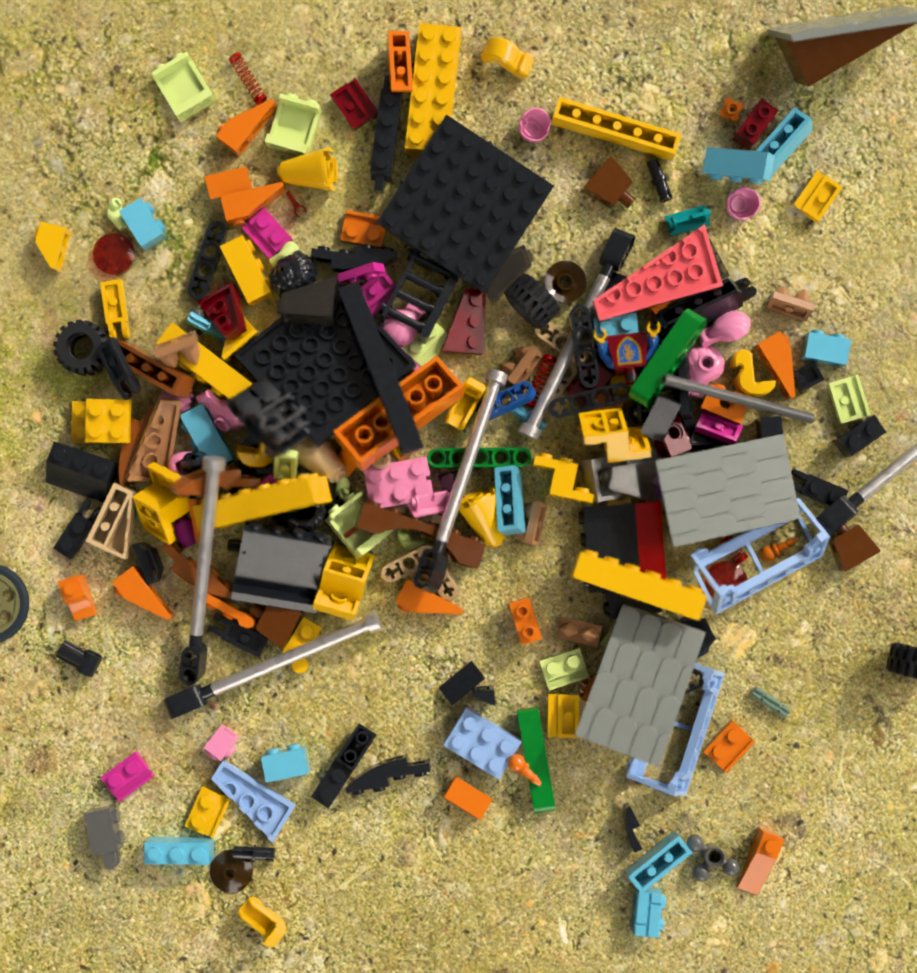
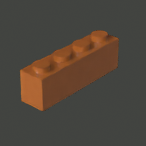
[117,340,196,398]

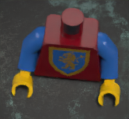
[593,322,660,384]

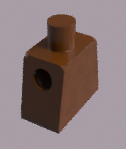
[583,156,636,209]
[828,524,881,572]
[249,603,304,649]

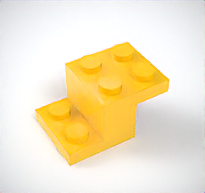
[71,399,131,445]
[578,407,651,463]
[531,453,594,504]
[132,462,190,545]
[312,543,375,621]

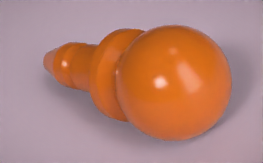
[760,538,798,563]
[508,754,541,786]

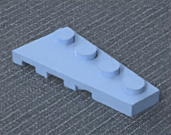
[211,760,296,843]

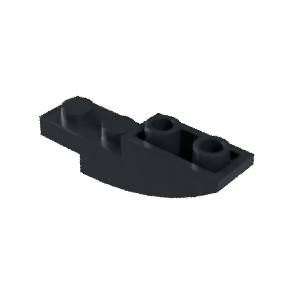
[311,244,398,273]
[311,723,377,809]
[346,754,431,795]

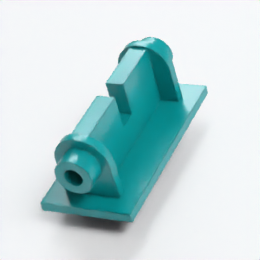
[664,205,711,237]

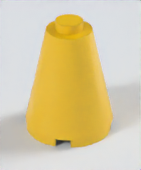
[277,147,338,191]
[459,486,505,548]

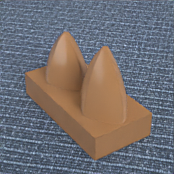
[766,286,815,322]
[153,330,200,369]
[500,345,544,386]
[514,501,548,546]
[557,617,604,647]

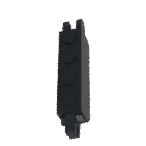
[370,75,403,194]
[645,277,757,339]

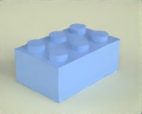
[444,705,521,779]

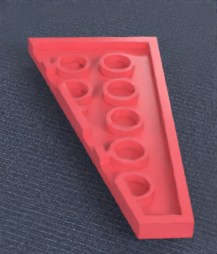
[592,224,723,322]

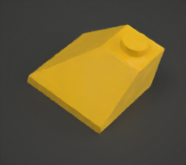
[221,317,259,365]

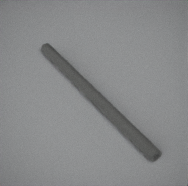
[661,374,815,424]

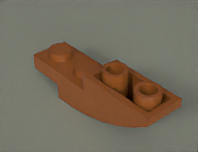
[119,403,155,487]
[169,465,260,498]
[161,541,233,598]

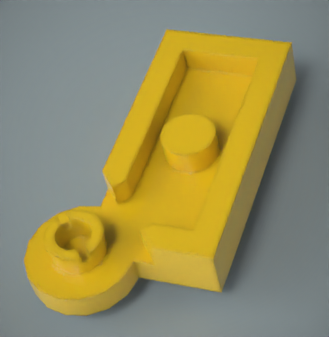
[282,617,323,673]

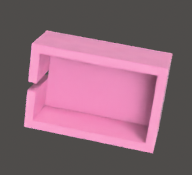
[364,457,433,509]

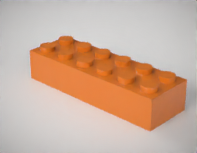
[333,355,464,472]

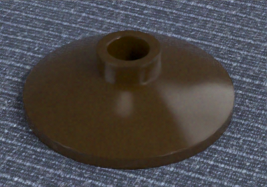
[544,261,587,303]
[210,849,253,893]

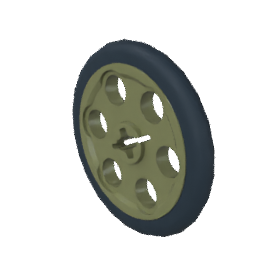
[0,565,29,642]

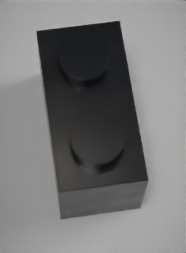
[832,414,886,458]

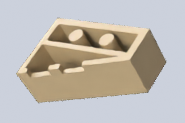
[86,483,138,560]

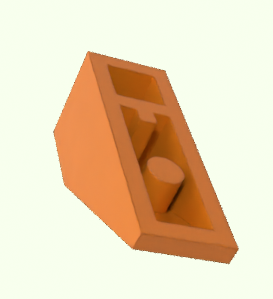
[386,31,413,92]
[216,99,278,157]
[220,182,286,227]
[754,331,796,400]
[112,566,175,620]
[395,579,464,614]
[737,826,784,895]

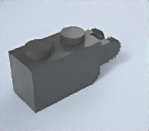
[84,804,125,870]

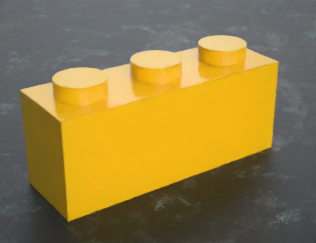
[220,235,274,307]

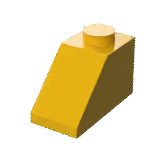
[34,221,71,273]

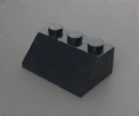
[46,441,119,503]

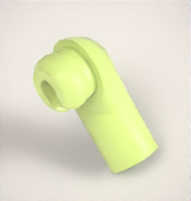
[107,198,127,231]
[269,241,298,267]
[335,475,350,499]
[397,529,425,550]

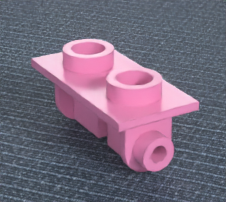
[407,490,451,517]

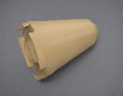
[290,438,346,483]

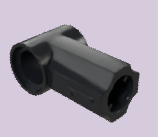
[56,640,103,677]

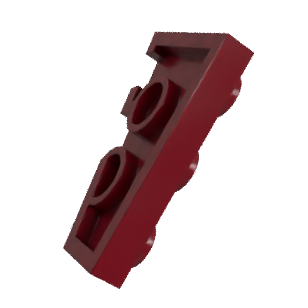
[197,282,247,341]
[440,289,486,355]

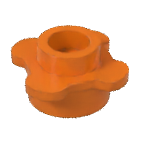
[719,97,744,122]

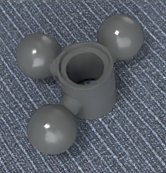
[686,834,740,882]

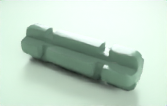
[750,687,790,718]

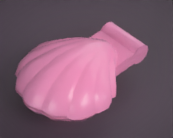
[380,304,427,346]
[698,311,751,348]
[689,345,725,399]
[196,390,244,432]

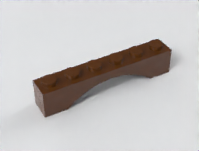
[353,500,486,569]

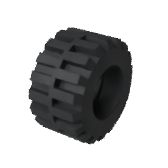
[504,273,560,330]
[53,320,110,376]
[885,642,917,679]

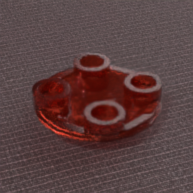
[93,233,135,275]
[705,561,747,598]

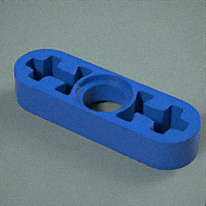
[476,381,536,420]

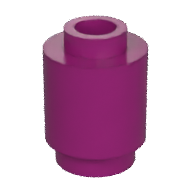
[173,516,196,549]

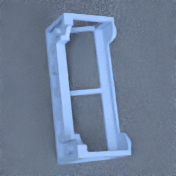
[689,498,830,614]
[626,663,725,796]

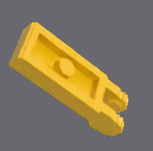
[100,279,130,340]

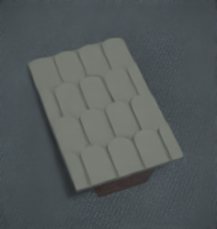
[766,6,917,87]
[656,434,801,547]
[575,602,706,767]

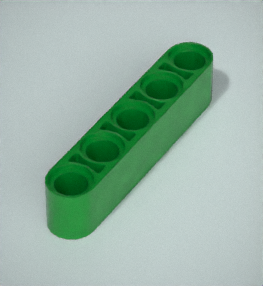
[629,309,707,408]
[427,448,532,469]
[517,706,556,814]

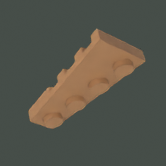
[125,398,182,482]

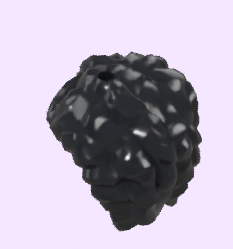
[269,250,318,300]
[281,504,327,533]

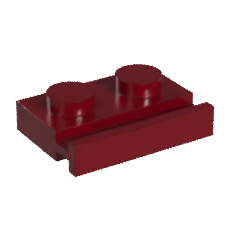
[330,78,378,131]

